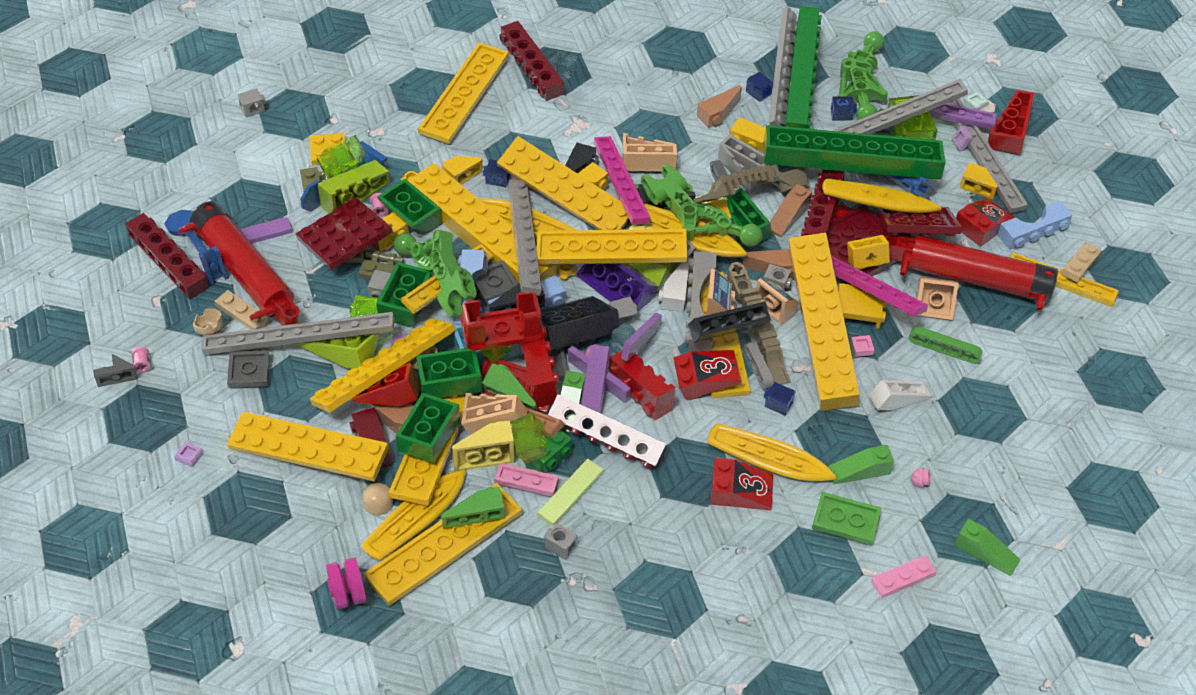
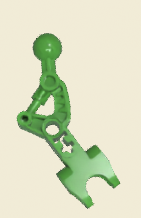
[641,164,763,247]
[394,229,476,318]

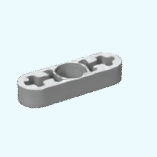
[744,342,774,390]

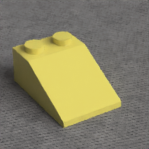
[452,421,514,472]

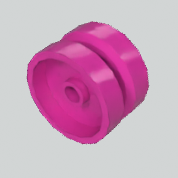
[326,557,367,610]

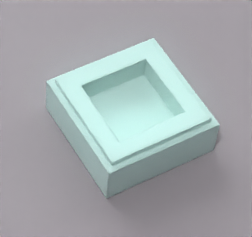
[964,92,989,110]

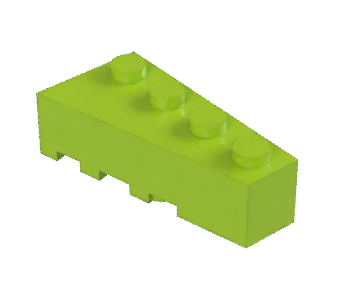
[318,160,390,214]

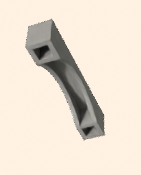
[685,251,716,351]

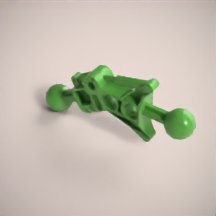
[838,31,888,120]

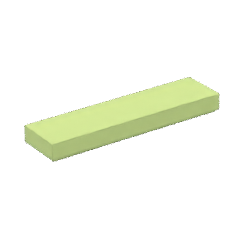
[537,459,603,527]

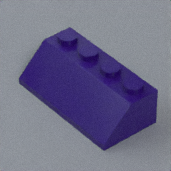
[576,263,659,312]

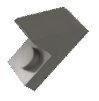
[93,354,137,387]

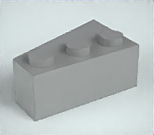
[718,134,772,193]

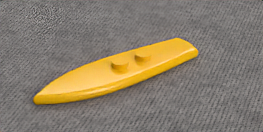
[822,179,942,213]
[478,198,577,240]
[644,204,747,257]
[707,423,837,481]
[361,469,466,560]

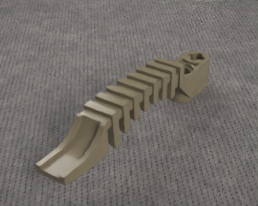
[693,164,810,203]
[727,262,791,386]

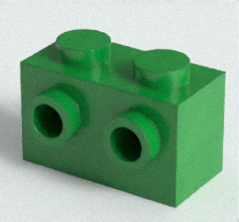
[529,430,572,473]

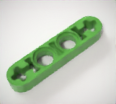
[909,326,983,364]

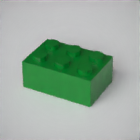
[376,262,433,327]
[416,348,482,398]
[395,393,460,463]

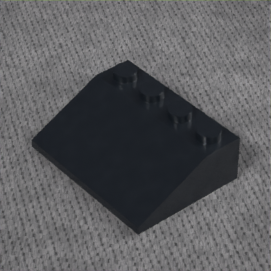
[541,296,620,351]

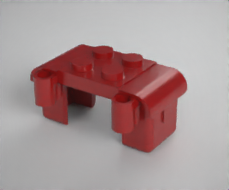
[459,292,545,351]

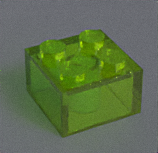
[316,135,366,178]

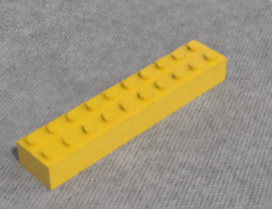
[408,163,557,283]
[789,233,860,411]

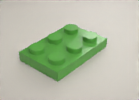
[812,492,881,545]

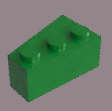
[726,188,771,250]

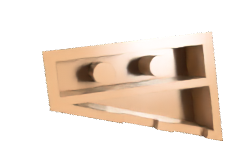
[622,133,677,172]
[461,393,527,435]

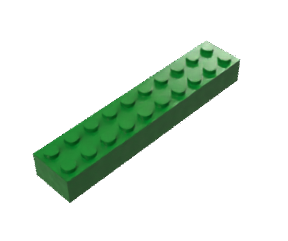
[785,6,822,129]
[763,125,946,180]

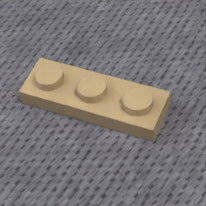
[1061,242,1102,282]
[214,290,269,330]

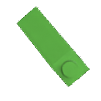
[482,364,538,411]
[560,370,586,434]
[828,445,894,485]
[441,487,505,529]
[955,519,1020,576]

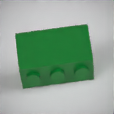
[377,179,442,232]

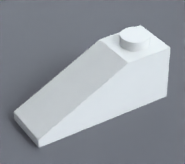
[658,257,690,312]
[869,380,932,410]

